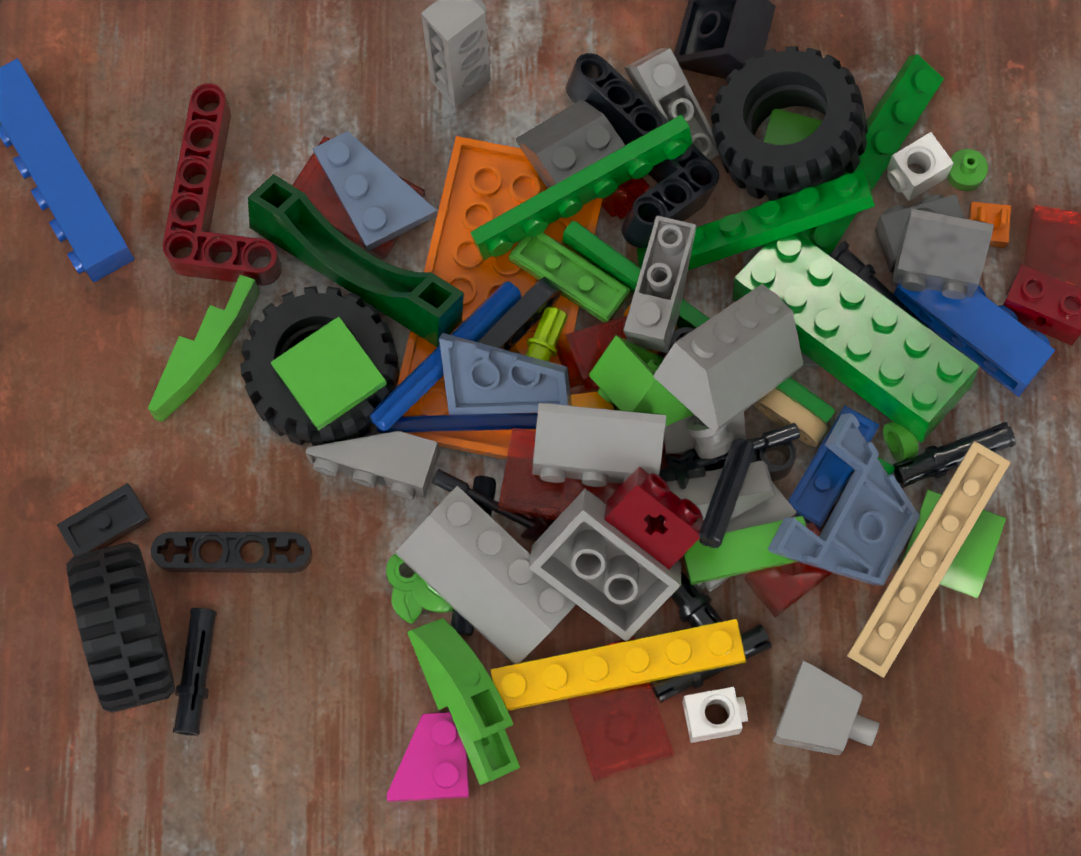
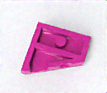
[387,712,469,802]

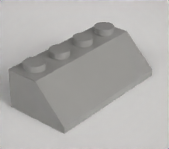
[653,284,803,433]
[395,486,576,665]

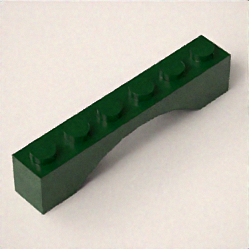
[248,174,464,347]

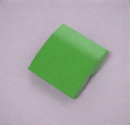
[900,489,1006,598]

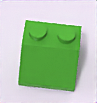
[589,335,694,427]

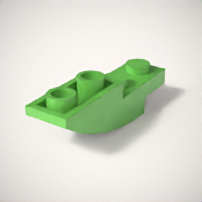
[407,618,520,785]

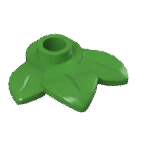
[386,554,453,624]

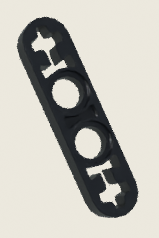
[151,532,313,573]

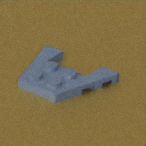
[767,413,920,586]

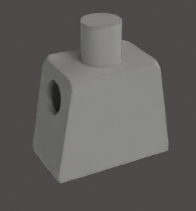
[773,661,880,755]

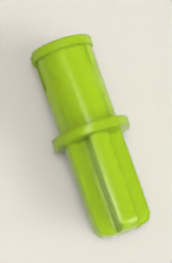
[526,307,567,362]

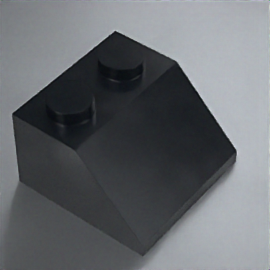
[674,0,776,79]

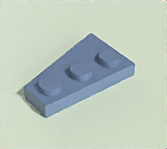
[313,131,437,251]
[439,333,572,415]

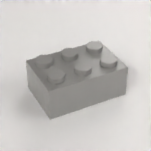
[529,489,681,642]

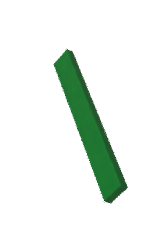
[562,221,835,424]

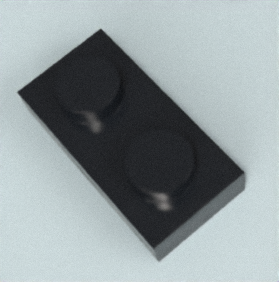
[57,483,150,556]

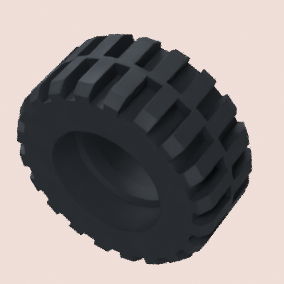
[711,46,868,201]
[240,286,400,446]
[66,542,175,713]

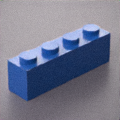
[894,284,1055,397]

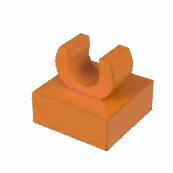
[968,202,1011,248]

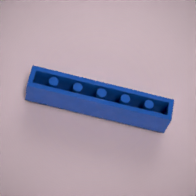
[0,58,135,283]

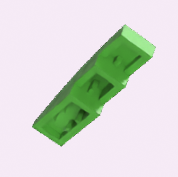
[148,275,260,422]

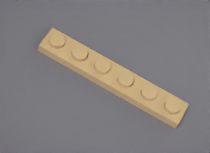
[847,441,1011,678]

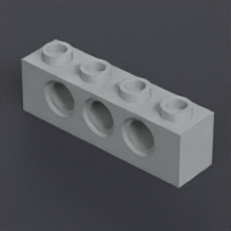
[421,0,491,108]

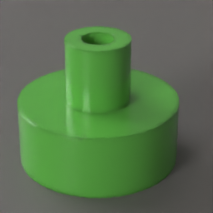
[947,149,988,191]
[883,422,919,462]

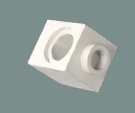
[887,132,954,201]
[682,687,748,743]

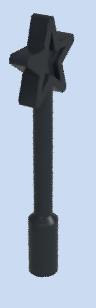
[659,423,800,489]
[431,469,561,541]

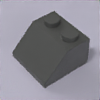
[516,99,625,188]

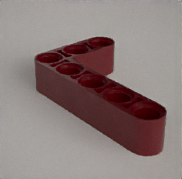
[163,83,282,286]

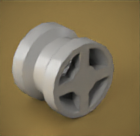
[686,415,735,459]

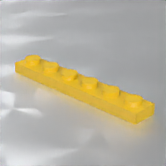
[491,619,746,711]

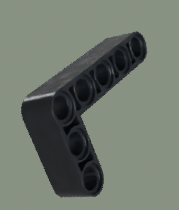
[566,53,720,248]

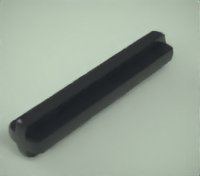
[699,438,754,549]

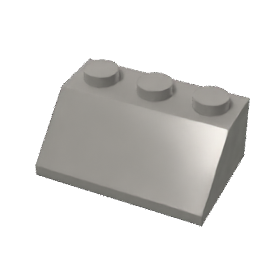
[532,403,666,487]

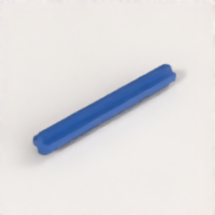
[370,281,522,431]

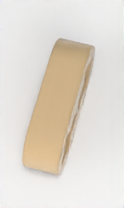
[754,389,828,447]

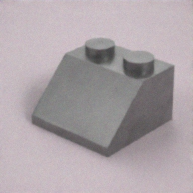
[892,209,994,299]

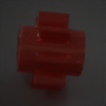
[601,177,650,219]

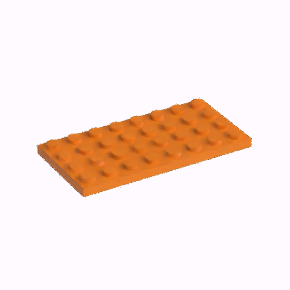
[386,136,603,460]

